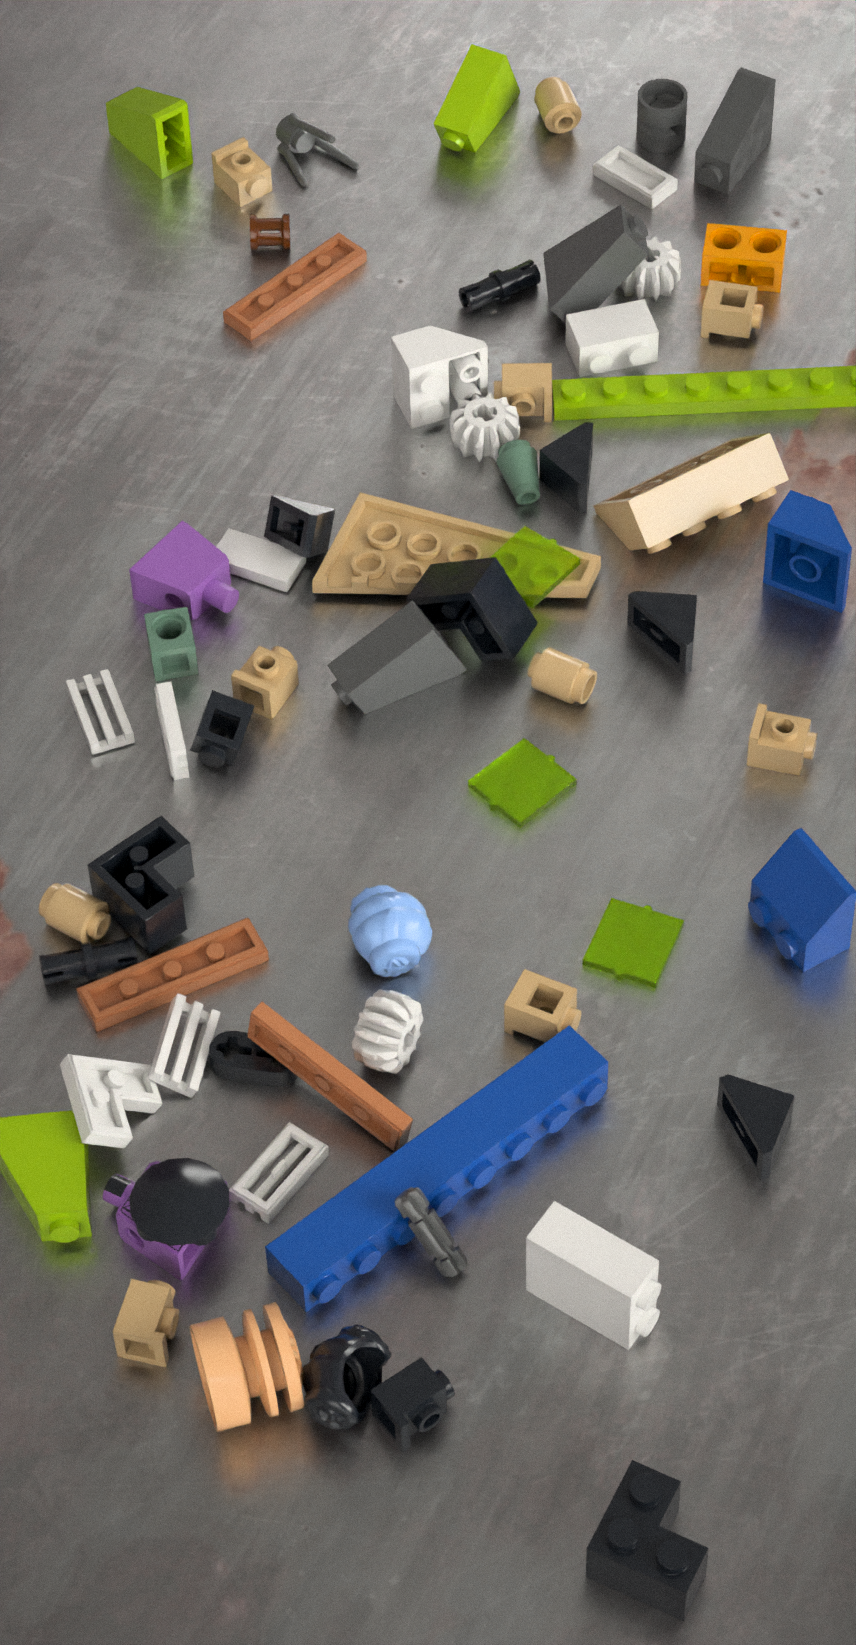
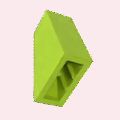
[433,44,520,153]
[106,87,193,180]
[0,1110,92,1243]

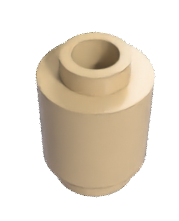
[534,77,582,134]
[528,647,597,704]
[39,883,111,943]

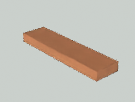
[223,233,367,341]
[76,917,269,1033]
[247,1002,413,1151]

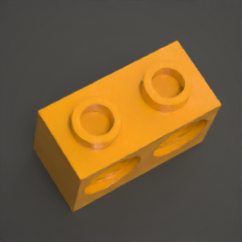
[700,223,787,293]

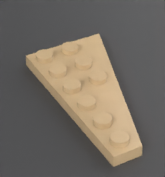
[312,492,601,598]

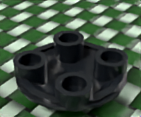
[130,1158,230,1246]

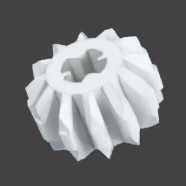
[618,236,681,302]
[450,392,520,462]
[352,989,423,1074]

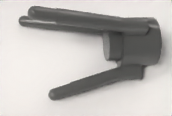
[276,113,359,187]

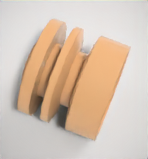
[190,1302,304,1432]

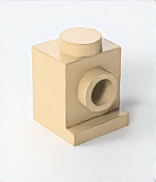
[211,137,272,207]
[700,280,763,338]
[494,363,552,422]
[231,646,299,720]
[747,703,818,776]
[504,969,581,1042]
[112,1279,179,1367]

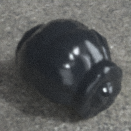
[302,1324,392,1430]

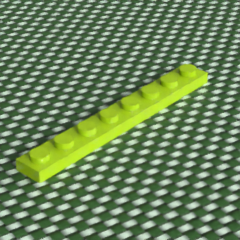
[552,365,856,421]

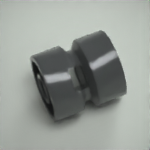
[636,79,688,153]

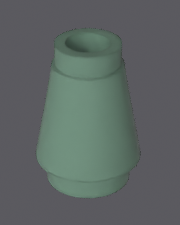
[496,439,540,505]

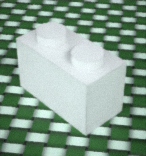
[565,299,659,378]

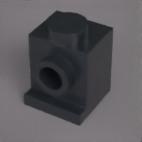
[190,690,254,768]
[370,1357,455,1453]

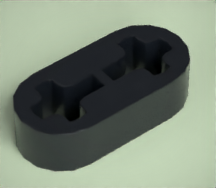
[209,1031,298,1086]

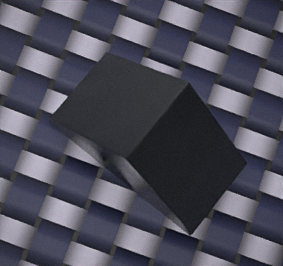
[539,422,593,513]
[264,495,335,558]
[627,591,697,675]
[717,1074,794,1181]

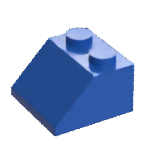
[763,490,852,613]
[748,828,856,972]

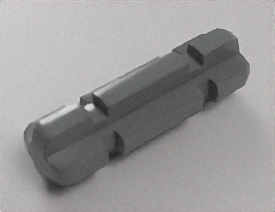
[395,1187,468,1277]

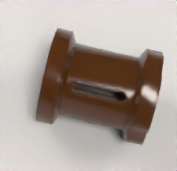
[250,213,290,250]

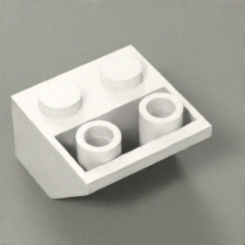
[391,325,488,429]

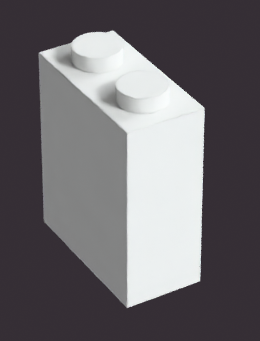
[526,1201,662,1350]

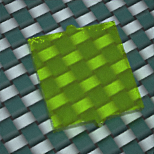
[489,526,580,608]
[468,738,577,828]
[582,898,684,988]

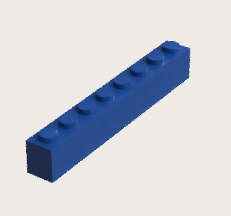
[265,1025,609,1312]

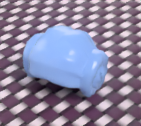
[348,885,433,977]

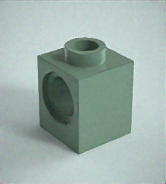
[144,607,199,682]

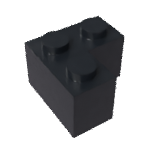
[406,557,538,661]
[87,815,195,954]
[586,1460,709,1621]

